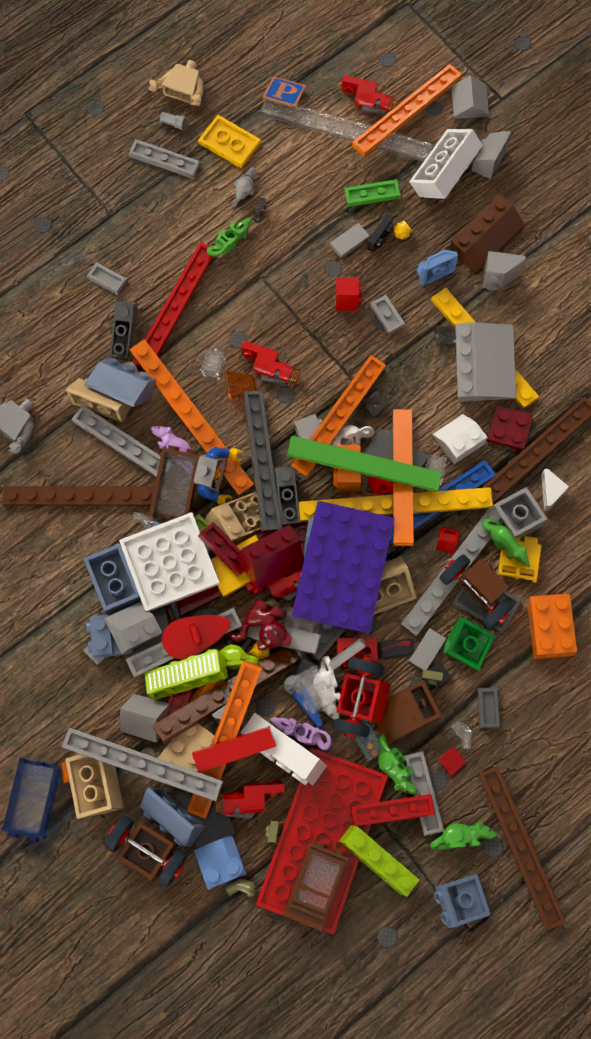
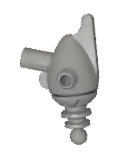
[232,167,256,207]

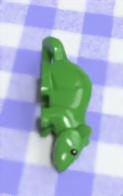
[207,218,251,257]
[482,519,530,567]
[378,734,417,795]
[430,822,497,850]

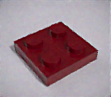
[487,405,533,451]

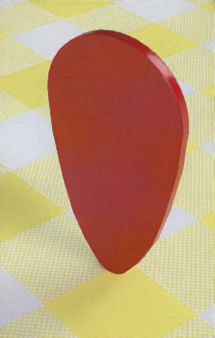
[162,615,231,659]

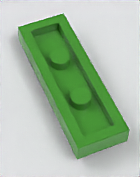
[344,179,400,207]

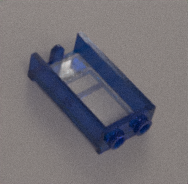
[2,757,62,842]

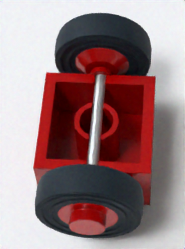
[333,656,391,738]

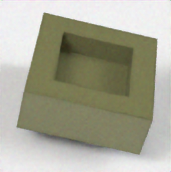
[421,670,443,686]
[266,821,282,844]

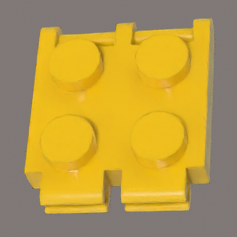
[497,536,541,583]

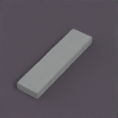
[128,139,201,179]
[246,626,322,655]
[404,751,444,836]

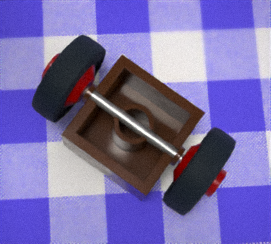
[439,554,514,629]
[105,815,187,887]

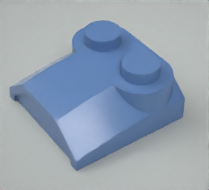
[416,250,458,287]
[194,835,247,890]

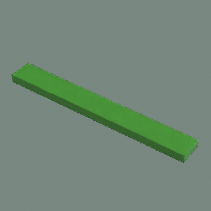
[287,436,441,492]

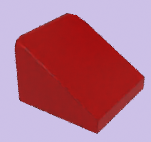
[436,527,460,554]
[438,747,466,776]

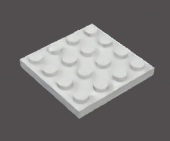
[119,512,220,612]

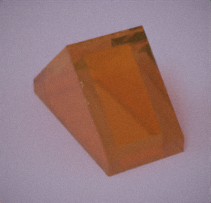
[224,371,256,399]

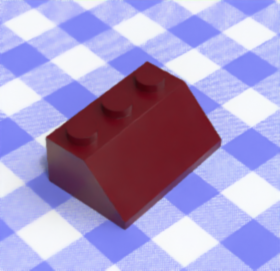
[236,525,304,590]

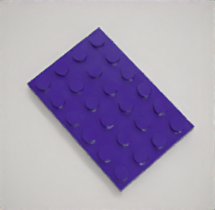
[292,501,395,634]

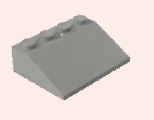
[456,322,516,402]

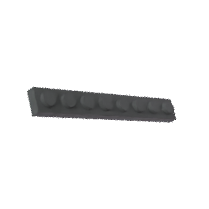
[243,391,282,533]

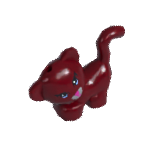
[228,599,292,651]

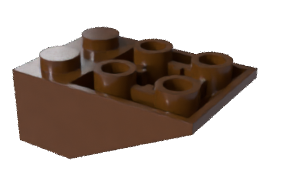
[375,680,442,744]

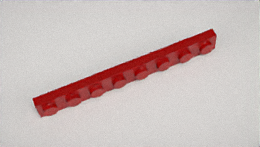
[132,242,214,370]

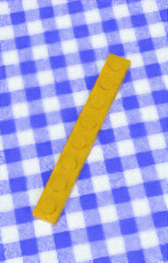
[431,288,539,410]

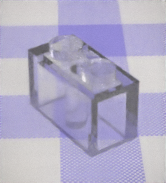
[292,665,335,715]

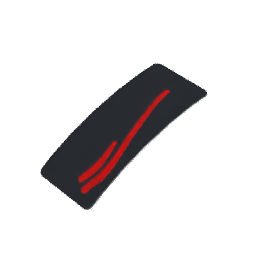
[377,639,415,658]

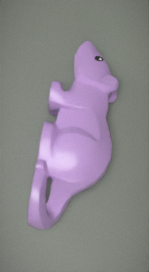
[151,426,193,475]
[270,717,332,751]

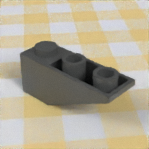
[110,300,138,359]
[275,466,300,525]

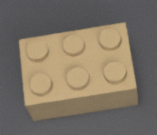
[158,724,215,793]

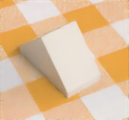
[541,469,569,511]

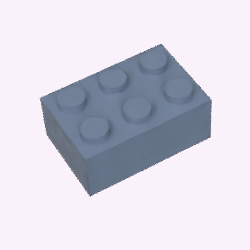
[83,543,142,615]

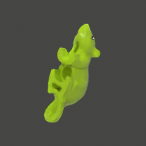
[206,645,259,670]

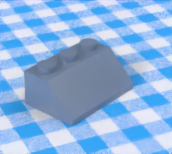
[85,358,156,407]
[140,787,206,847]

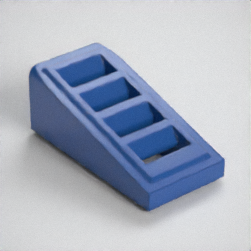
[293,689,323,729]

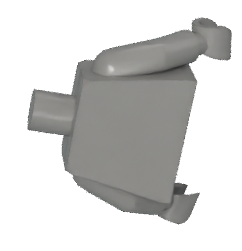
[0,399,34,454]

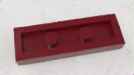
[198,522,245,578]

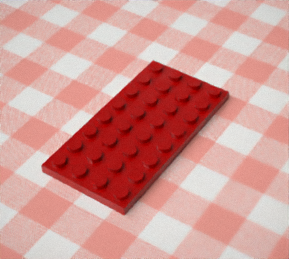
[256,748,388,935]

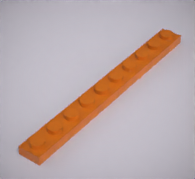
[129,339,254,497]

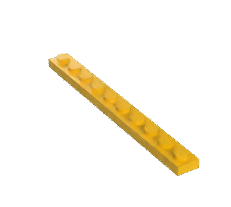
[299,487,493,522]

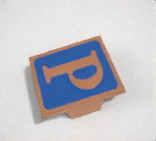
[262,76,306,107]

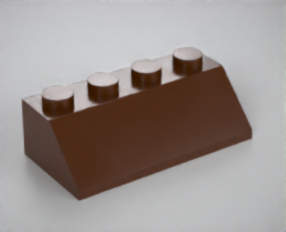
[449,194,524,274]

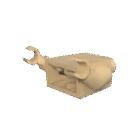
[149,60,203,106]

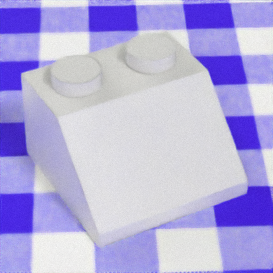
[432,414,487,465]

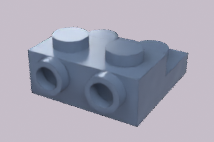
[86,614,134,658]
[434,874,491,928]

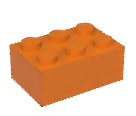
[527,594,577,659]

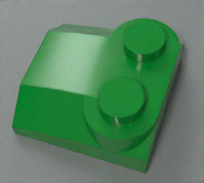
[443,617,496,671]

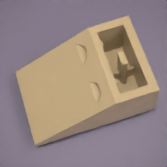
[205,492,262,545]

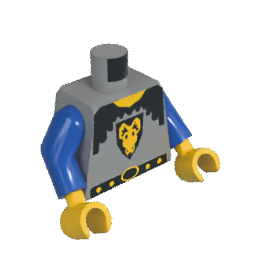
[194,447,243,505]

